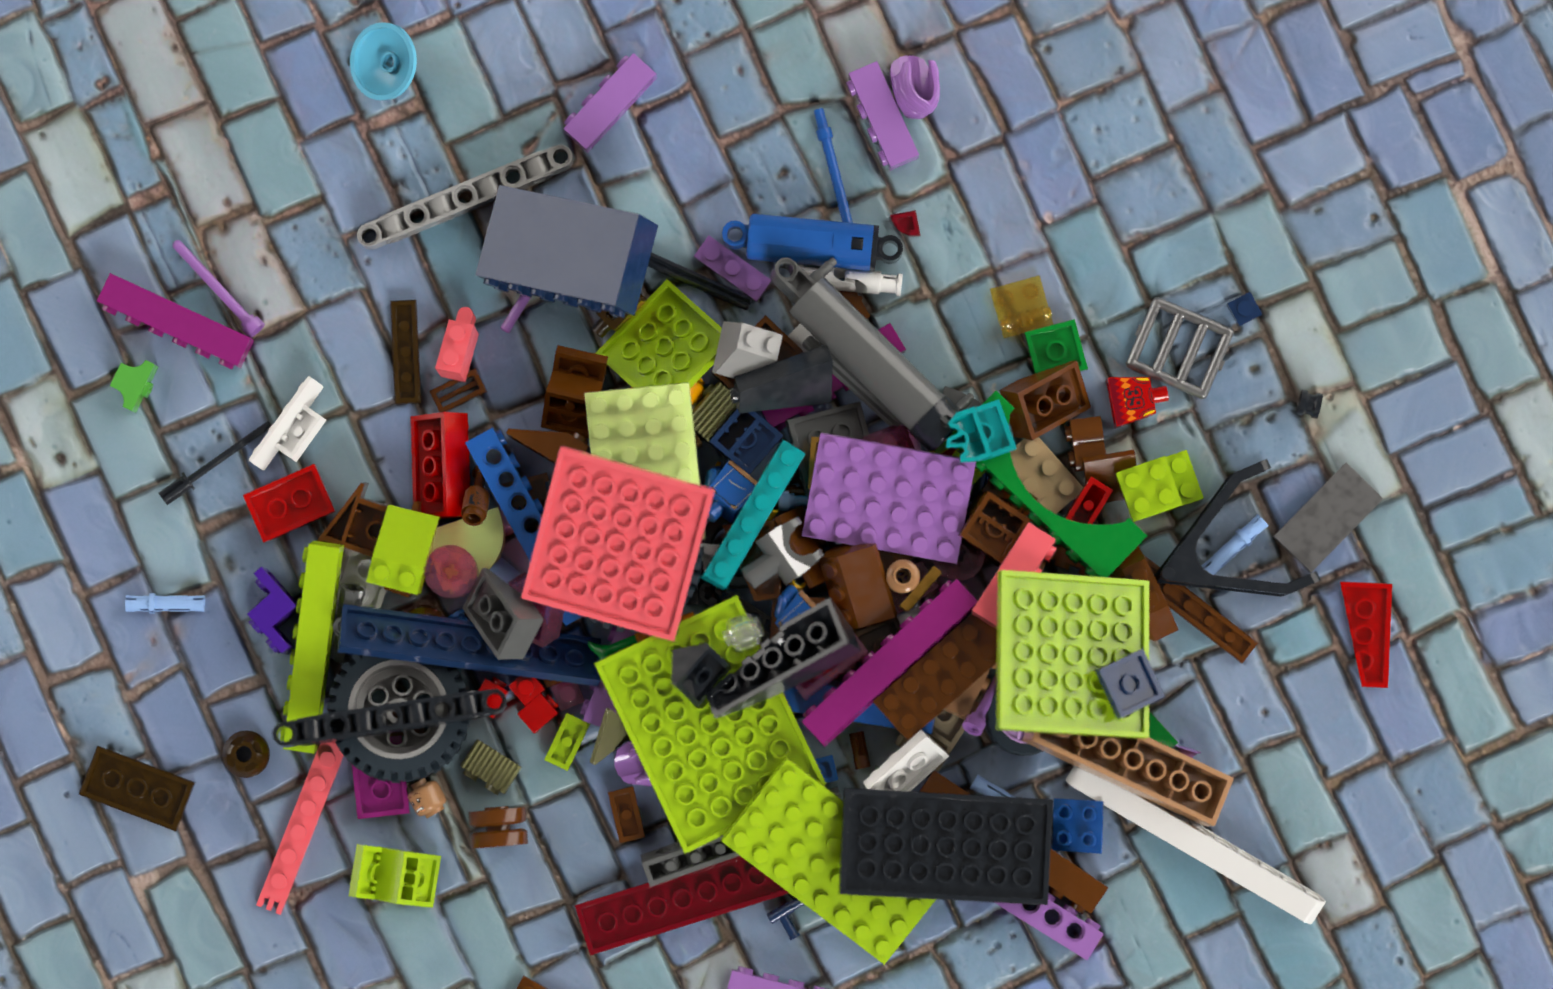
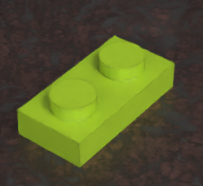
[544,713,590,771]

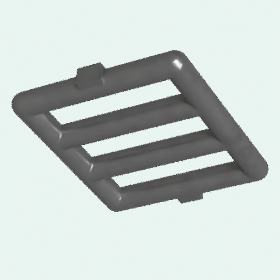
[1126,297,1234,399]

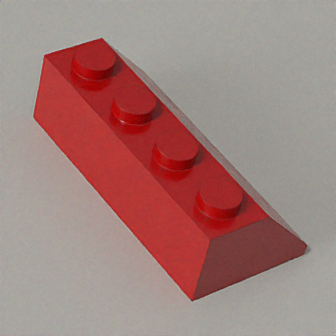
[411,412,470,519]

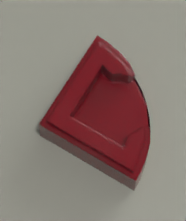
[890,210,921,237]

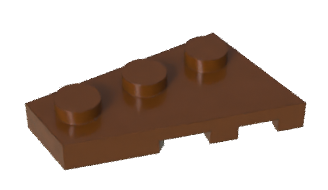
[722,520,782,601]

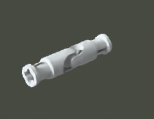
[799,264,903,296]

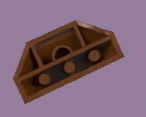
[1107,546,1178,641]

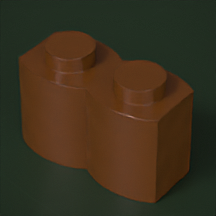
[1064,416,1106,472]

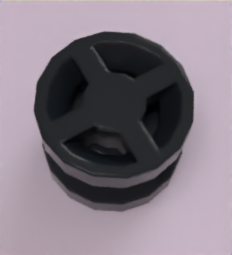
[1296,390,1323,419]

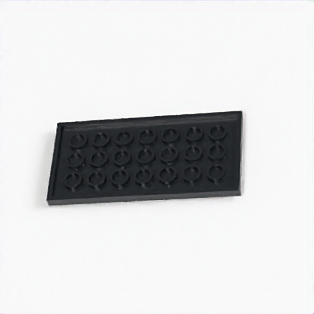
[838,788,1053,905]

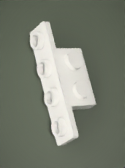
[249,376,326,470]

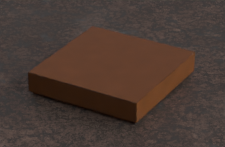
[1083,449,1137,503]

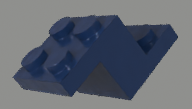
[695,409,783,475]

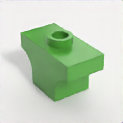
[110,360,158,413]

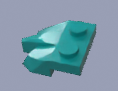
[946,399,1017,462]

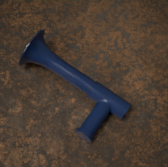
[767,898,805,940]

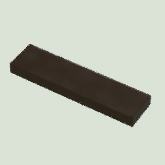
[390,300,422,405]

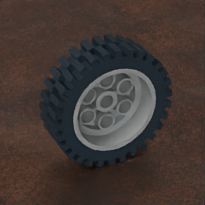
[327,654,470,783]

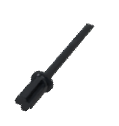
[159,421,272,505]

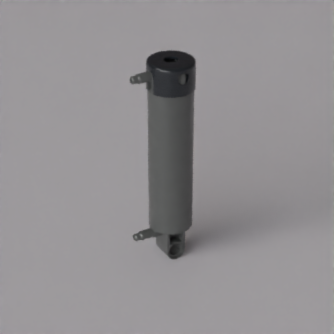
[771,258,974,452]

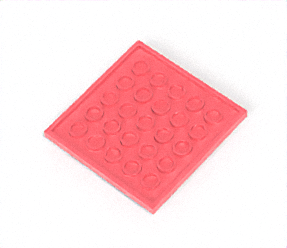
[521,446,715,641]

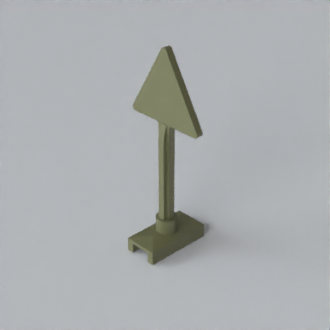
[590,707,629,765]

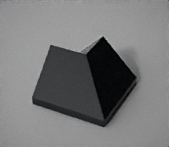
[672,641,732,708]

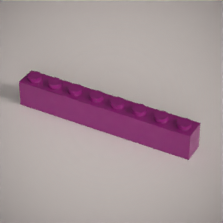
[802,579,978,747]

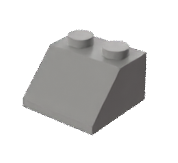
[712,321,783,379]

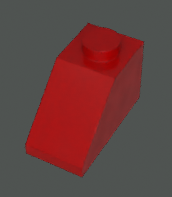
[1064,477,1113,524]

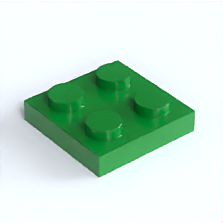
[1024,319,1088,374]

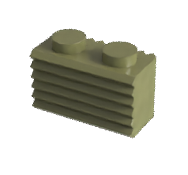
[692,382,738,443]
[460,739,522,795]

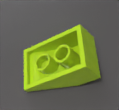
[366,504,440,595]

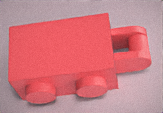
[435,307,479,382]

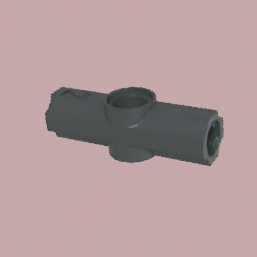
[330,583,364,663]

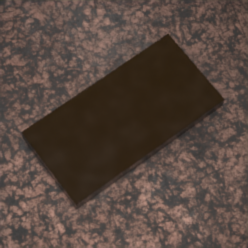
[78,746,196,831]

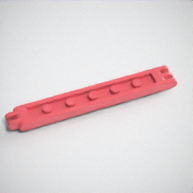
[256,742,344,915]

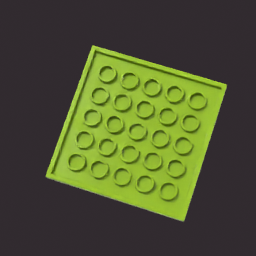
[996,570,1149,739]

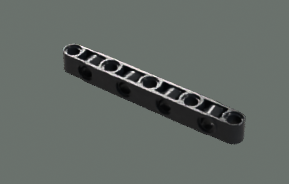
[272,689,507,748]

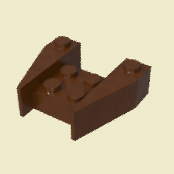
[318,482,422,598]

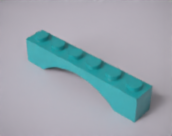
[700,440,806,591]

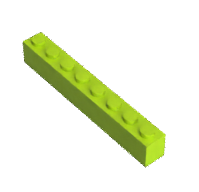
[280,540,344,754]

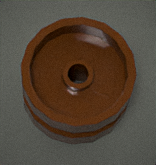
[468,806,528,849]

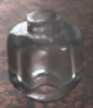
[723,613,764,652]

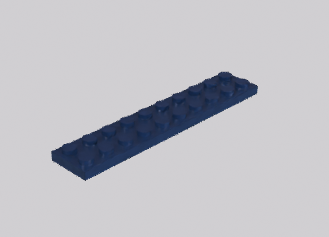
[338,604,601,686]

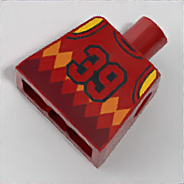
[1106,377,1169,429]

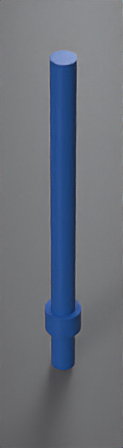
[814,108,853,223]

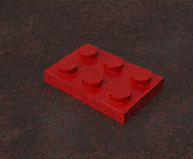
[243,464,336,543]

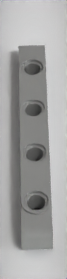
[357,144,573,250]

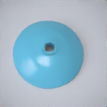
[350,22,417,101]

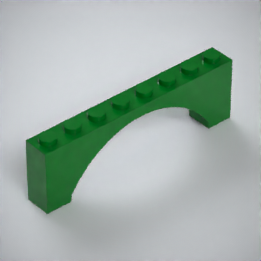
[952,391,1147,578]

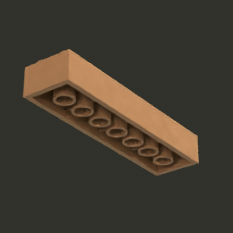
[1022,732,1234,826]

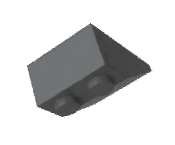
[462,568,544,659]

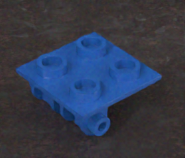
[1052,798,1104,854]

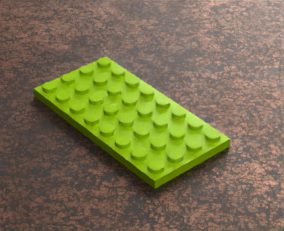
[721,757,936,965]

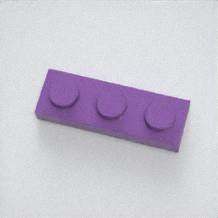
[694,236,772,302]

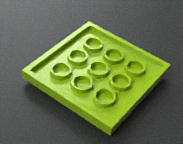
[595,279,722,388]

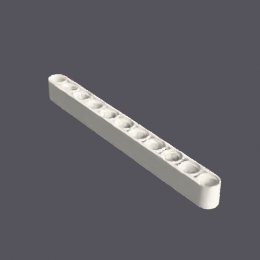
[1066,766,1326,924]

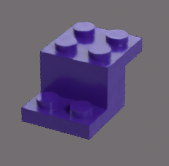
[247,567,297,654]

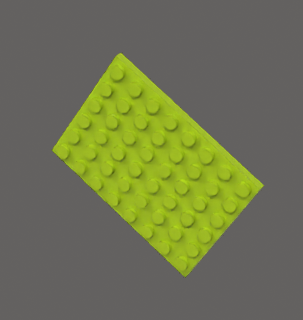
[594,595,827,854]

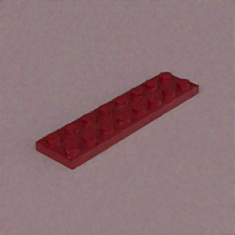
[575,856,789,956]

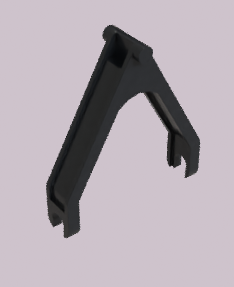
[1154,459,1321,597]

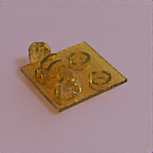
[990,275,1053,339]

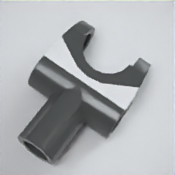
[741,517,824,589]

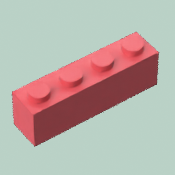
[972,523,1057,630]

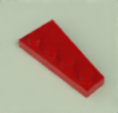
[1340,582,1393,688]

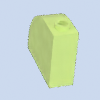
[431,507,505,595]

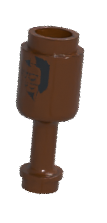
[461,465,490,526]

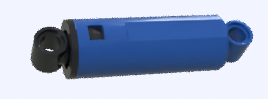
[722,214,903,271]

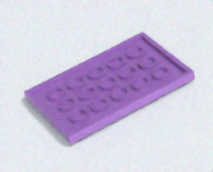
[802,432,976,564]

